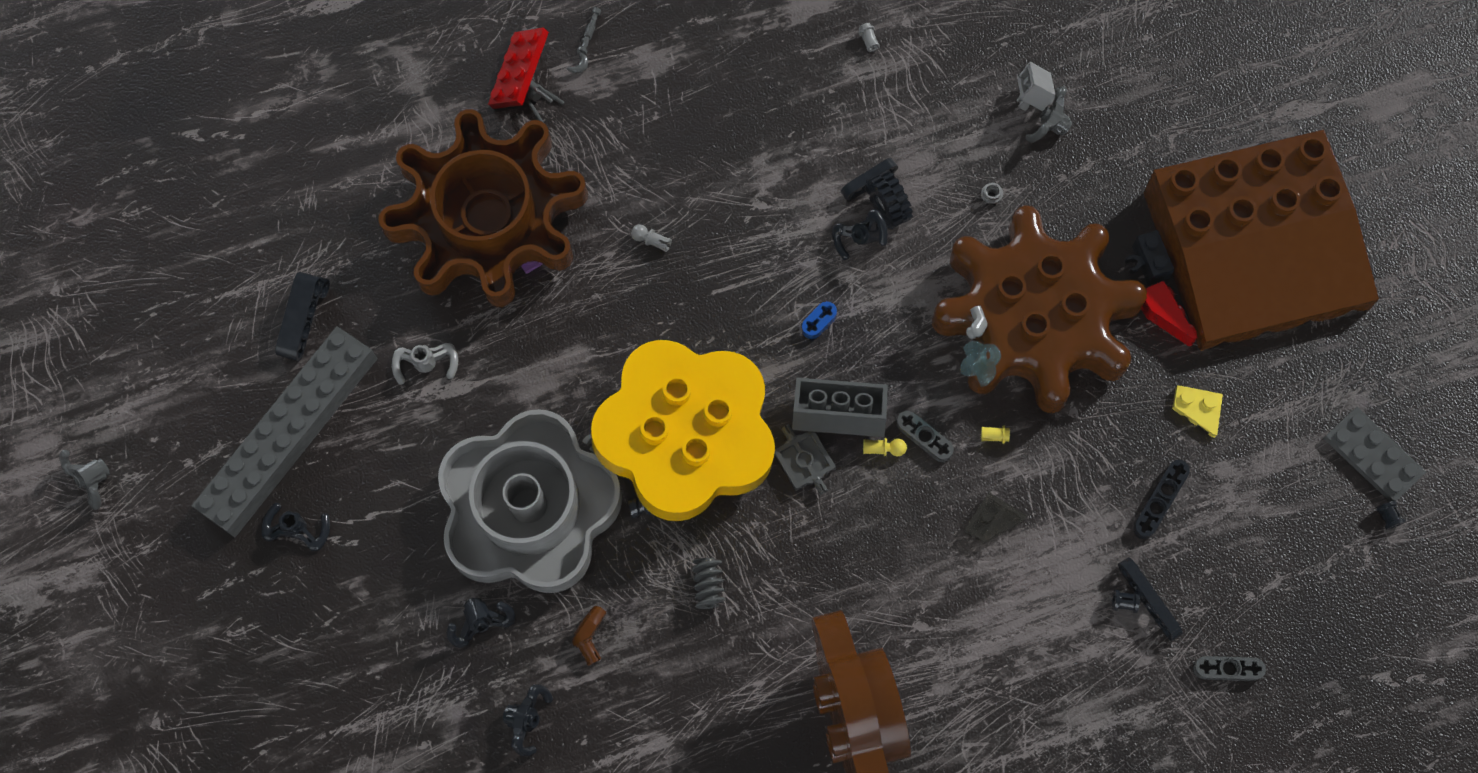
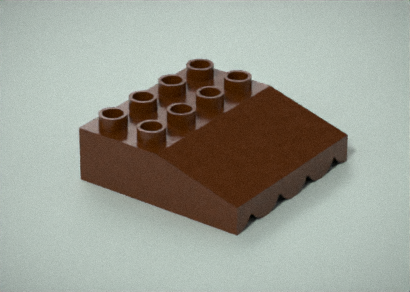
[1143,130,1379,351]

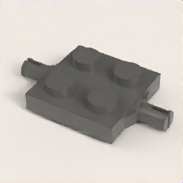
[774,425,836,495]

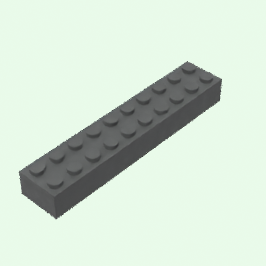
[191,326,378,538]

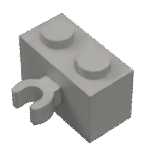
[1017,62,1055,111]

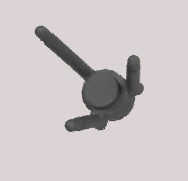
[524,80,564,123]

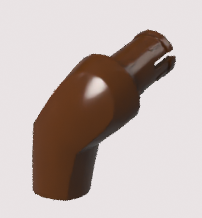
[572,606,606,666]

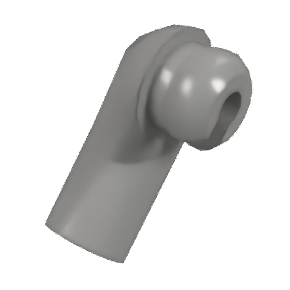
[966,306,987,339]

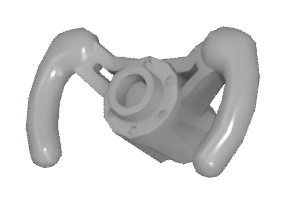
[392,343,458,384]

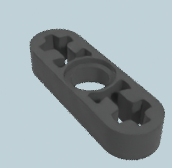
[897,411,954,462]
[1193,656,1266,681]

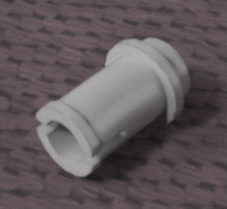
[858,23,880,52]

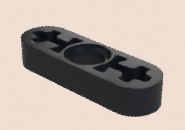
[840,158,898,201]

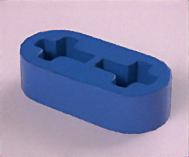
[802,301,837,339]

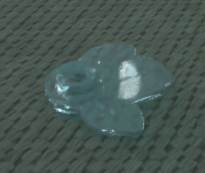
[960,341,1001,387]

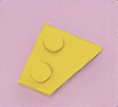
[1172,385,1223,438]

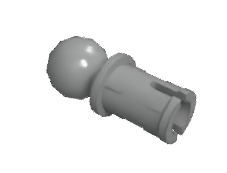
[631,224,672,252]

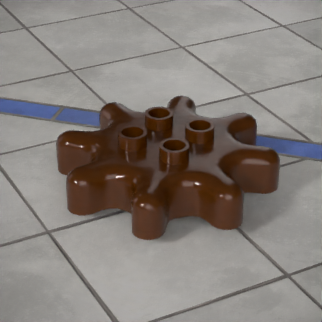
[378,109,588,307]
[932,205,1147,413]

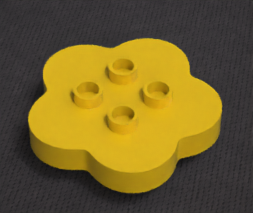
[591,340,775,521]

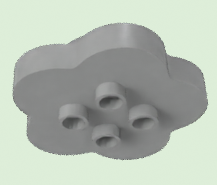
[438,409,622,593]

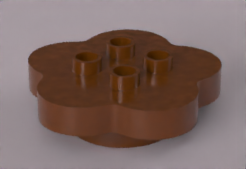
[812,610,911,773]

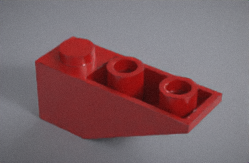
[1141,281,1197,347]

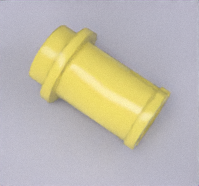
[981,426,1010,444]

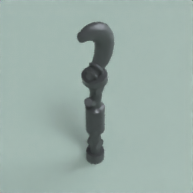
[567,7,601,74]

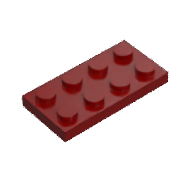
[488,28,549,109]

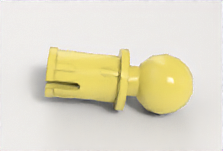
[863,438,907,457]

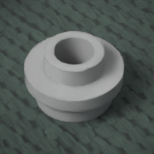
[981,183,1003,204]

